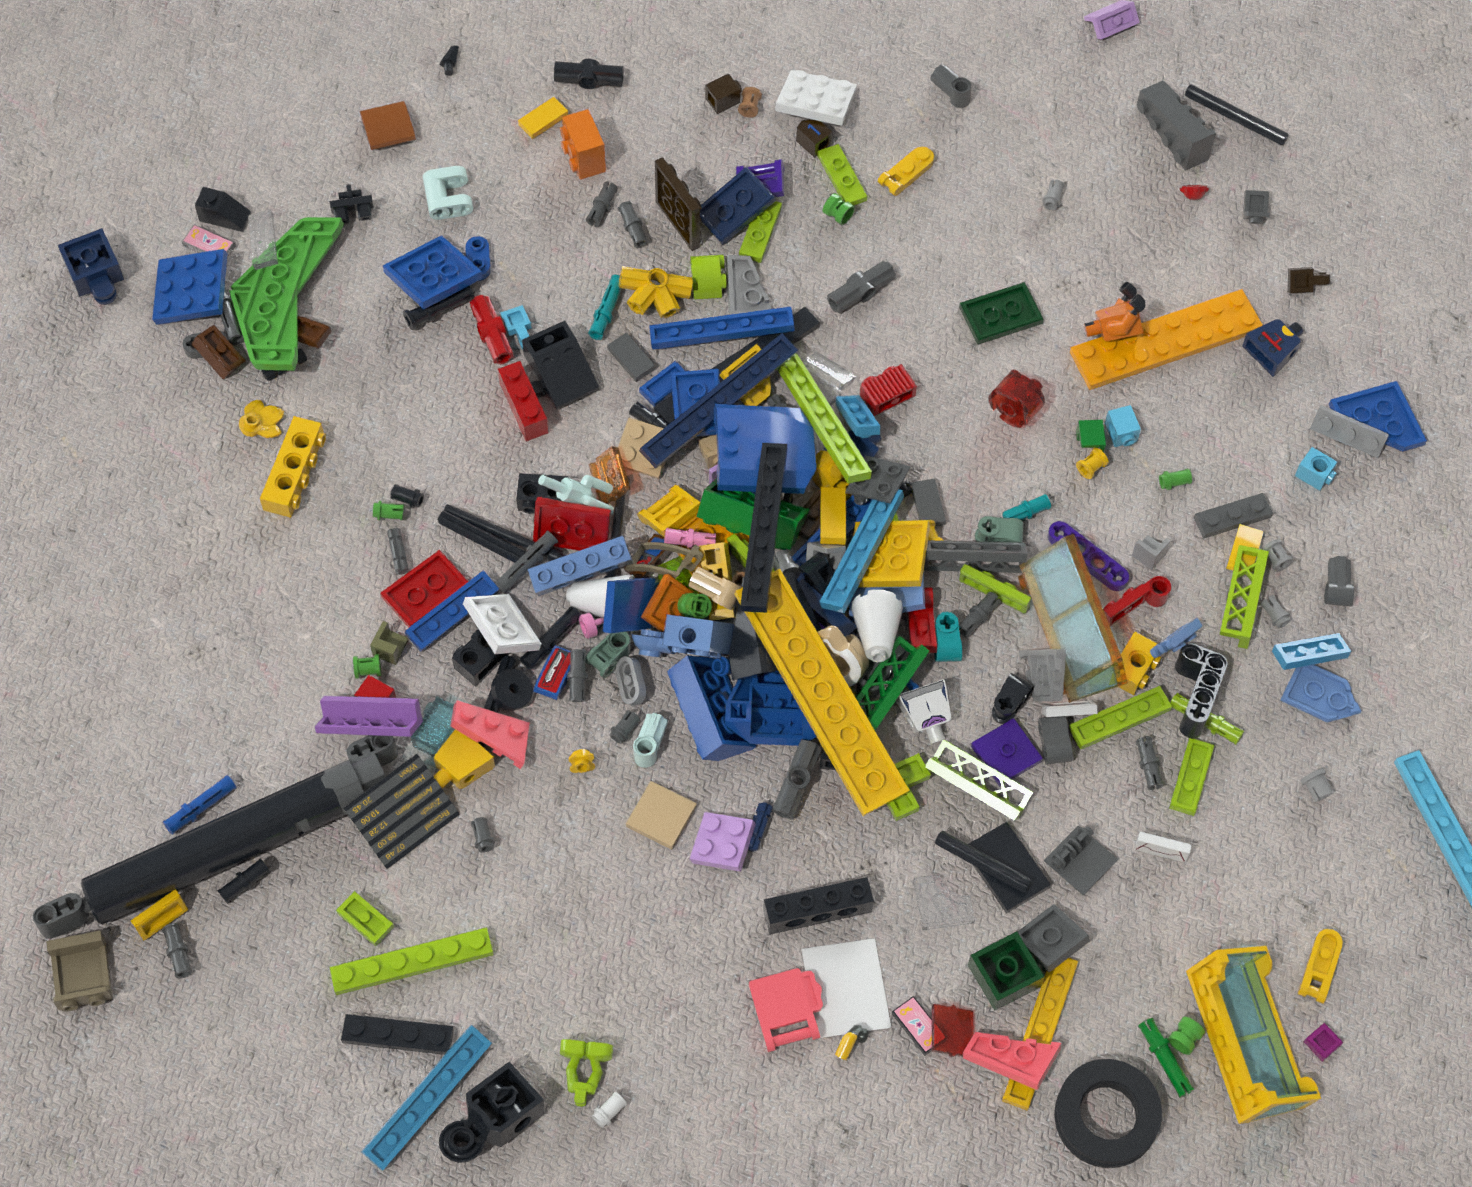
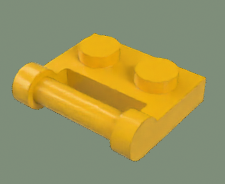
[637,484,700,538]

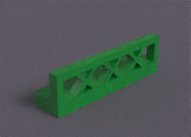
[855,636,929,730]

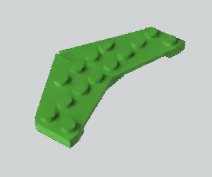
[229,217,344,371]

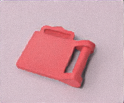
[749,968,823,1052]

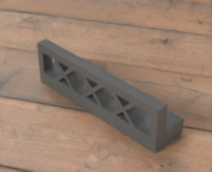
[924,540,1027,573]

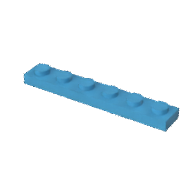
[820,490,904,613]
[361,1025,492,1171]

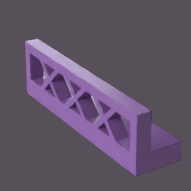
[315,696,423,737]

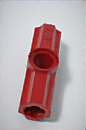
[470,294,513,365]

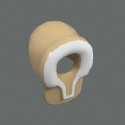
[817,626,869,687]

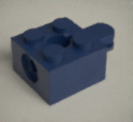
[57,228,124,305]

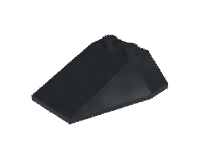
[729,572,822,681]

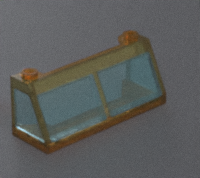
[1017,534,1128,703]

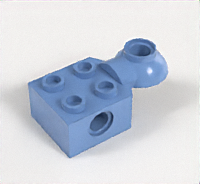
[632,615,734,658]

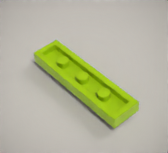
[1068,686,1172,750]

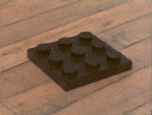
[655,157,702,251]

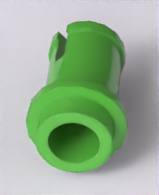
[1159,468,1192,490]
[373,501,404,520]

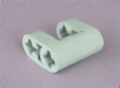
[423,166,473,220]

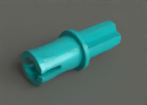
[1002,494,1051,520]

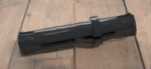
[520,606,581,670]

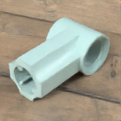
[633,713,668,768]

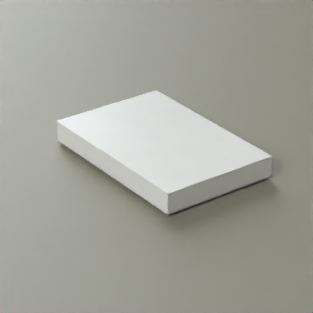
[463,594,542,654]

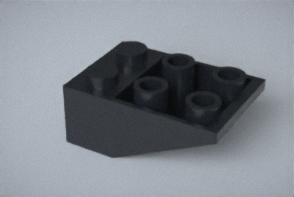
[522,320,599,410]

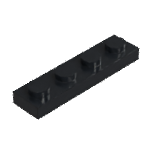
[341,1014,454,1055]

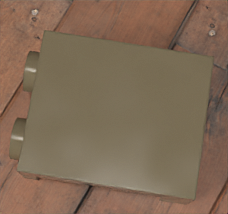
[46,930,113,1012]

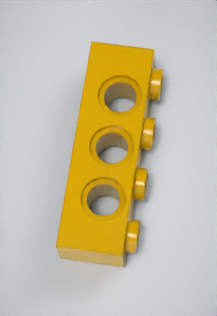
[260,416,326,518]

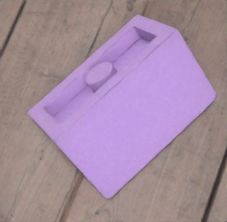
[1084,0,1140,39]

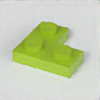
[887,753,931,821]

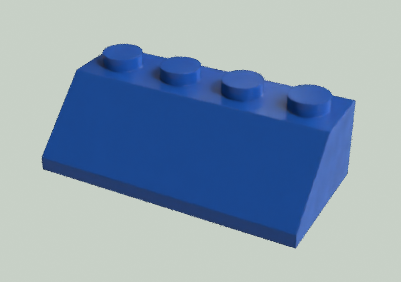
[667,655,756,761]

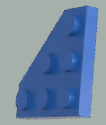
[1328,381,1427,452]

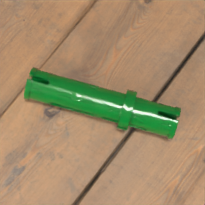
[1138,1018,1195,1098]

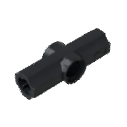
[554,58,624,89]

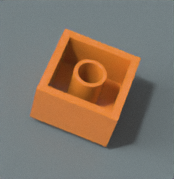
[560,109,606,180]

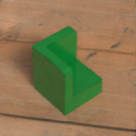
[1075,419,1106,453]

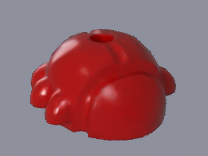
[1179,185,1209,200]

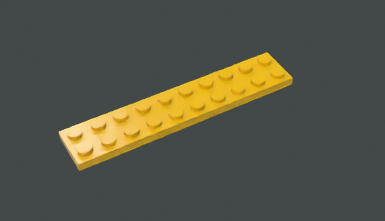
[734,568,910,817]

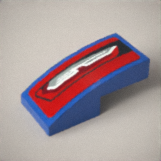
[533,645,570,700]

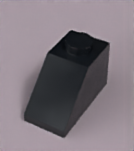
[195,187,251,232]

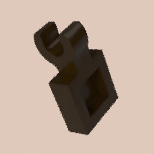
[1287,267,1330,293]

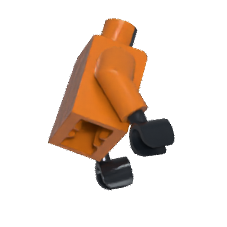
[1084,281,1146,341]

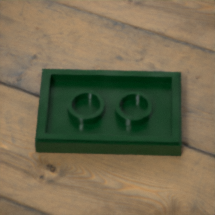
[959,282,1044,345]

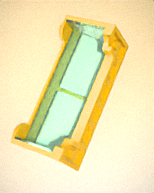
[1186,946,1321,1124]

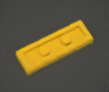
[820,487,846,545]

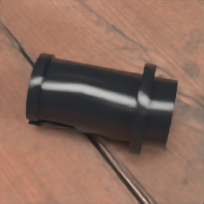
[390,484,424,508]

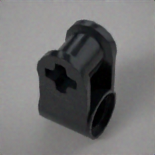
[992,673,1034,724]

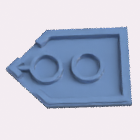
[1280,665,1361,723]

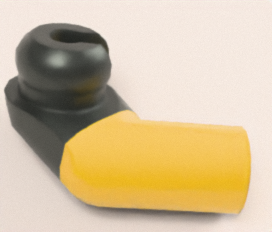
[835,1025,869,1060]

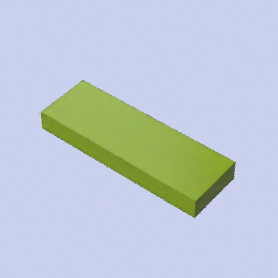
[1169,738,1214,816]

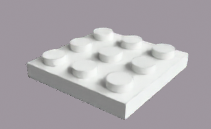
[775,70,857,126]

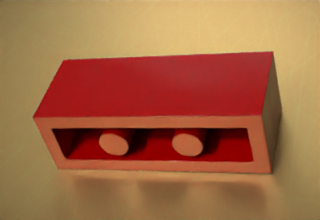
[498,361,548,441]

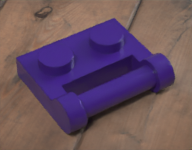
[736,159,784,198]

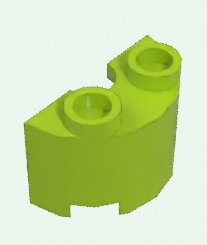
[690,254,726,300]

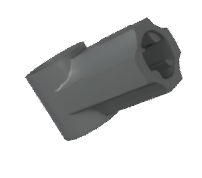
[930,65,971,108]
[1324,556,1354,607]

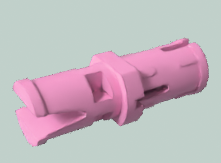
[664,528,716,549]

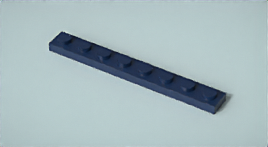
[639,333,798,469]

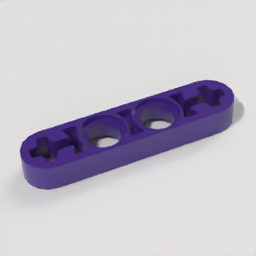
[1047,521,1129,592]

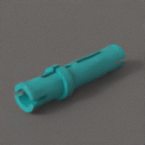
[588,274,622,340]

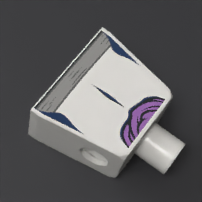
[896,679,951,744]

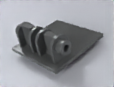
[845,456,911,505]
[1044,825,1118,896]

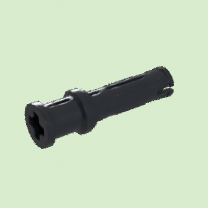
[403,286,475,330]

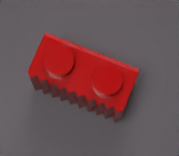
[860,364,917,416]

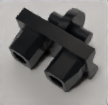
[329,184,374,224]

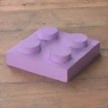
[690,812,756,872]

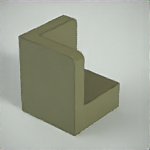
[370,621,408,665]

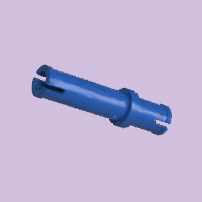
[162,775,237,835]

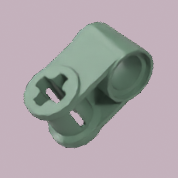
[975,516,1024,543]
[586,632,631,678]

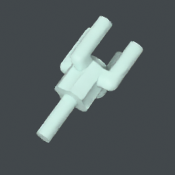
[538,475,614,514]

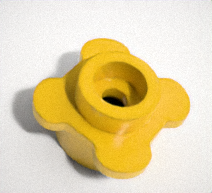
[568,749,595,773]

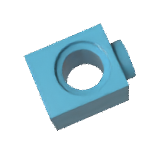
[1105,405,1141,447]
[1295,447,1337,491]

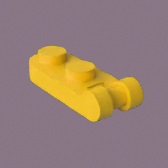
[877,147,934,196]
[1297,929,1343,1004]

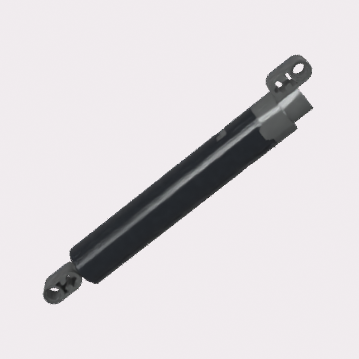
[33,735,398,939]

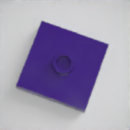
[971,718,1043,787]

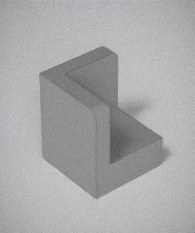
[1132,535,1170,570]
[806,541,846,570]

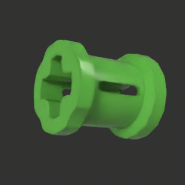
[353,654,381,679]

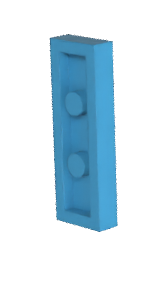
[835,395,880,438]
[1272,633,1351,670]

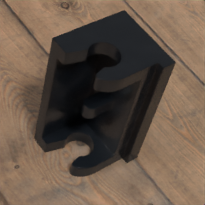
[799,552,835,596]

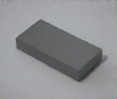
[607,333,655,382]
[910,478,946,527]

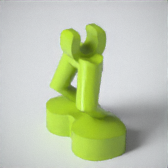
[560,1039,614,1107]

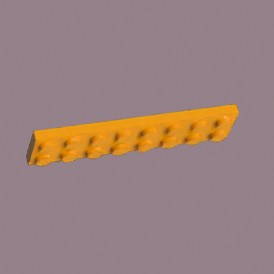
[1070,289,1263,390]

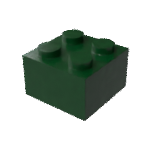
[968,931,1044,1011]

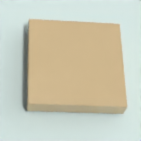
[626,781,697,850]

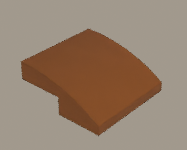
[360,101,416,150]

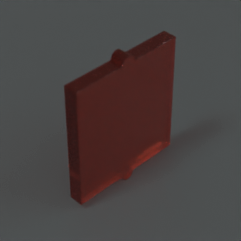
[932,1004,974,1057]

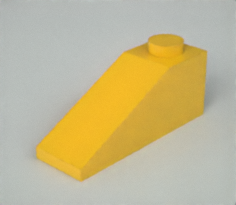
[699,542,735,621]

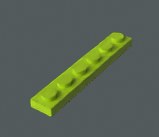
[329,927,494,995]

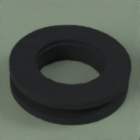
[1054,1059,1162,1168]

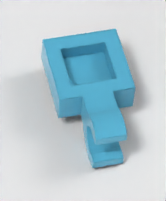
[500,305,532,350]

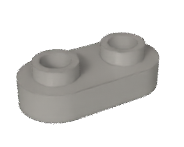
[615,656,646,706]

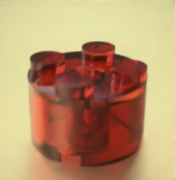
[988,369,1045,428]

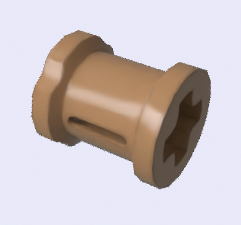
[738,87,762,118]

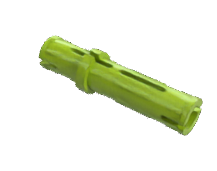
[1170,692,1244,745]

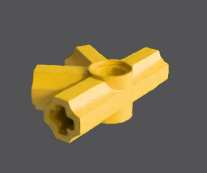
[619,266,693,319]

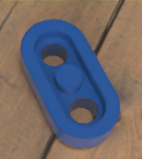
[465,236,490,281]

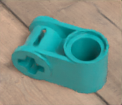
[934,612,962,662]

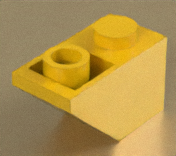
[812,450,852,501]

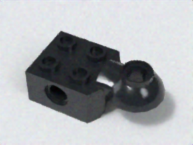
[439,1061,544,1163]

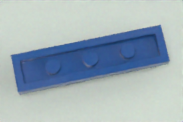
[405,570,499,652]

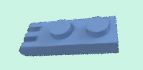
[1150,618,1202,658]

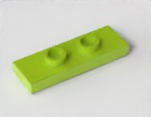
[817,144,867,206]
[739,201,782,263]
[959,564,1031,614]

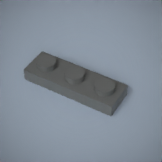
[1194,493,1273,539]

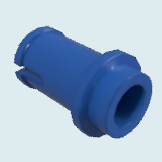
[712,656,731,677]

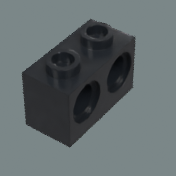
[516,473,569,514]
[452,629,511,687]

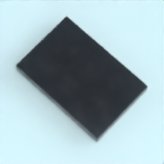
[968,821,1051,914]

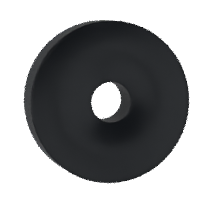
[491,669,533,711]

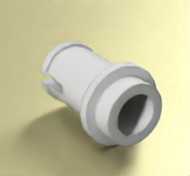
[592,1092,627,1128]

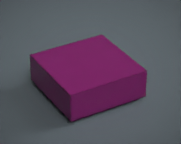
[1303,1023,1343,1062]

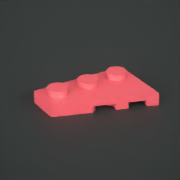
[451,700,530,769]
[963,1032,1061,1090]

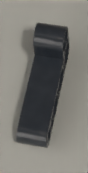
[1175,643,1228,739]

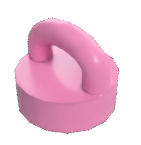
[579,612,604,639]

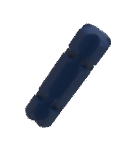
[748,802,773,852]

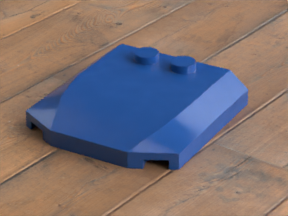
[714,404,816,494]

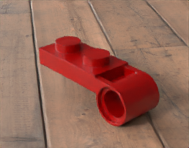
[1100,576,1171,628]
[907,587,937,653]

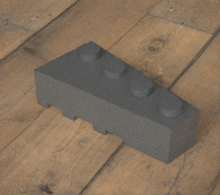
[1137,81,1216,171]

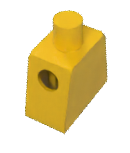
[434,729,495,789]

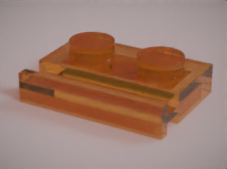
[588,446,630,504]

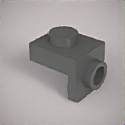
[1243,190,1270,224]

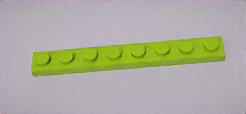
[777,354,872,484]

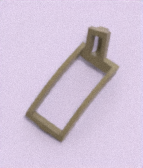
[625,542,704,579]

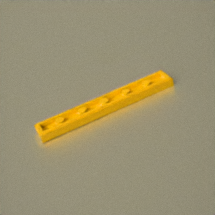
[1002,958,1078,1111]

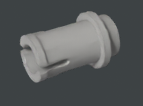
[1042,179,1065,210]
[1261,595,1291,629]

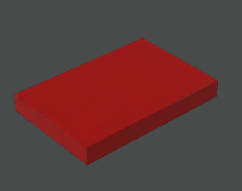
[533,497,611,551]
[380,550,469,628]

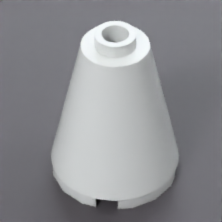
[566,575,634,618]
[852,590,903,662]

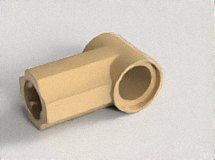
[688,567,742,610]

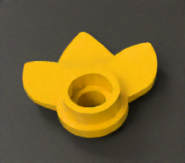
[239,400,284,438]

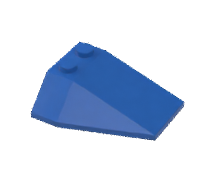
[725,672,817,746]

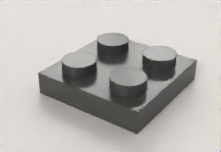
[1017,904,1090,972]

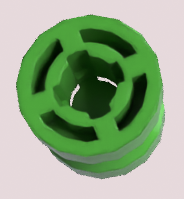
[822,193,855,225]
[678,593,712,619]
[1168,1017,1205,1055]

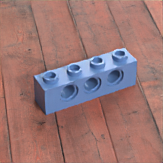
[527,536,633,596]

